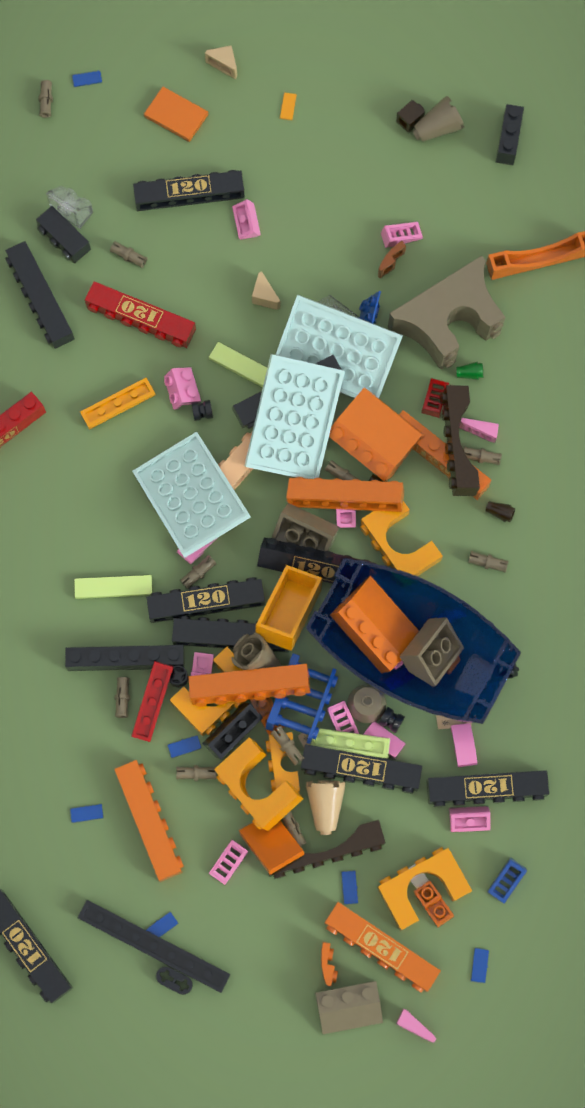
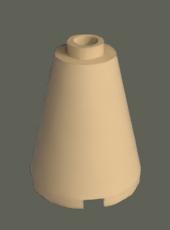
[306,780,345,835]

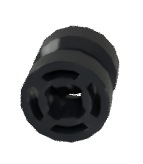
[192,400,213,421]
[169,665,188,688]
[379,707,405,734]

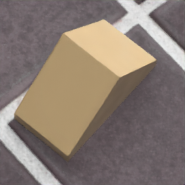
[205,46,237,79]
[252,271,280,310]

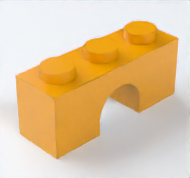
[265,732,300,793]

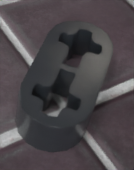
[156,967,193,995]

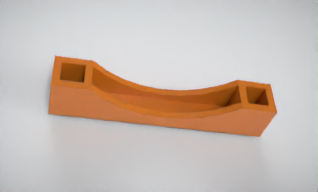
[486,231,585,280]

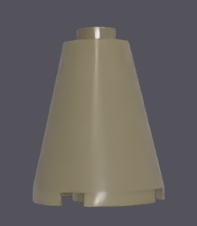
[412,96,465,142]
[232,633,282,670]

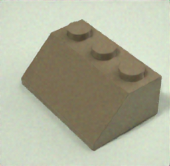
[272,503,340,551]
[400,617,464,686]
[315,981,383,1034]

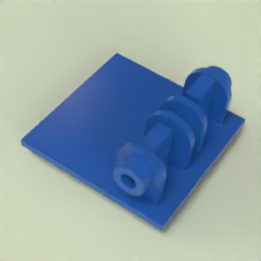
[359,291,381,324]

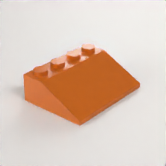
[329,388,423,481]
[330,575,419,673]

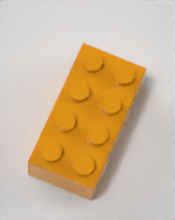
[256,565,322,651]

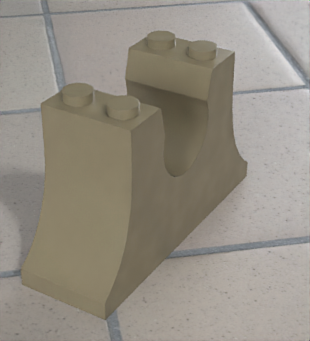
[388,256,505,370]

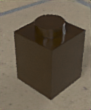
[396,99,425,133]

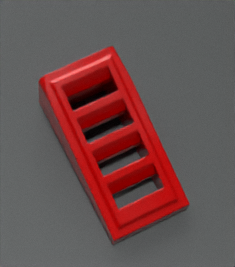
[421,378,449,418]

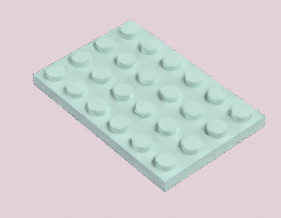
[276,295,403,398]
[244,354,345,479]
[132,432,251,558]

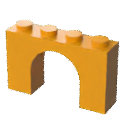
[360,501,443,585]
[170,647,243,737]
[214,737,304,831]
[377,847,472,931]

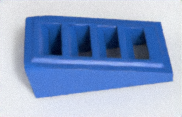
[487,857,527,903]

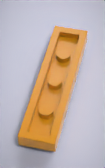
[80,378,155,430]

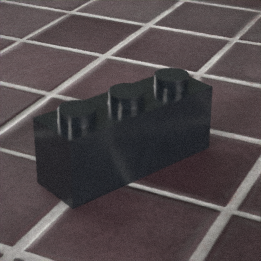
[496,104,524,165]
[36,206,91,263]
[202,702,263,759]

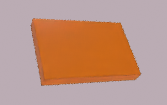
[144,87,209,142]
[239,821,304,875]

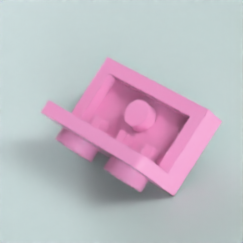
[164,367,201,410]

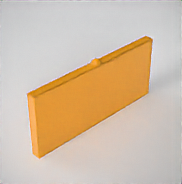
[280,92,297,120]

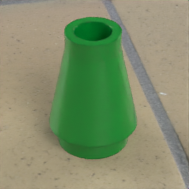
[456,361,483,380]

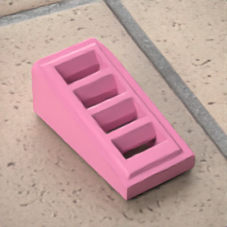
[381,222,423,248]
[459,418,499,443]
[327,701,359,734]
[209,840,248,885]
[396,1009,436,1043]

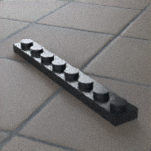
[77,900,231,993]

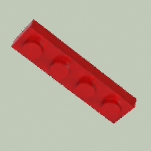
[131,661,173,742]

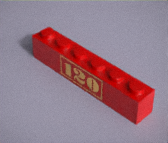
[85,281,196,348]
[0,391,46,447]

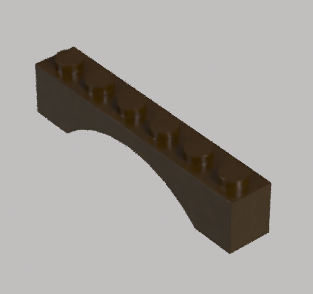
[440,385,480,496]
[268,820,385,879]

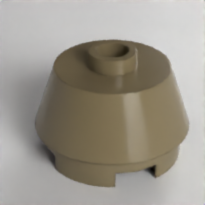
[347,685,386,723]

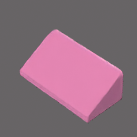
[232,200,261,240]
[364,722,406,759]
[449,806,490,832]

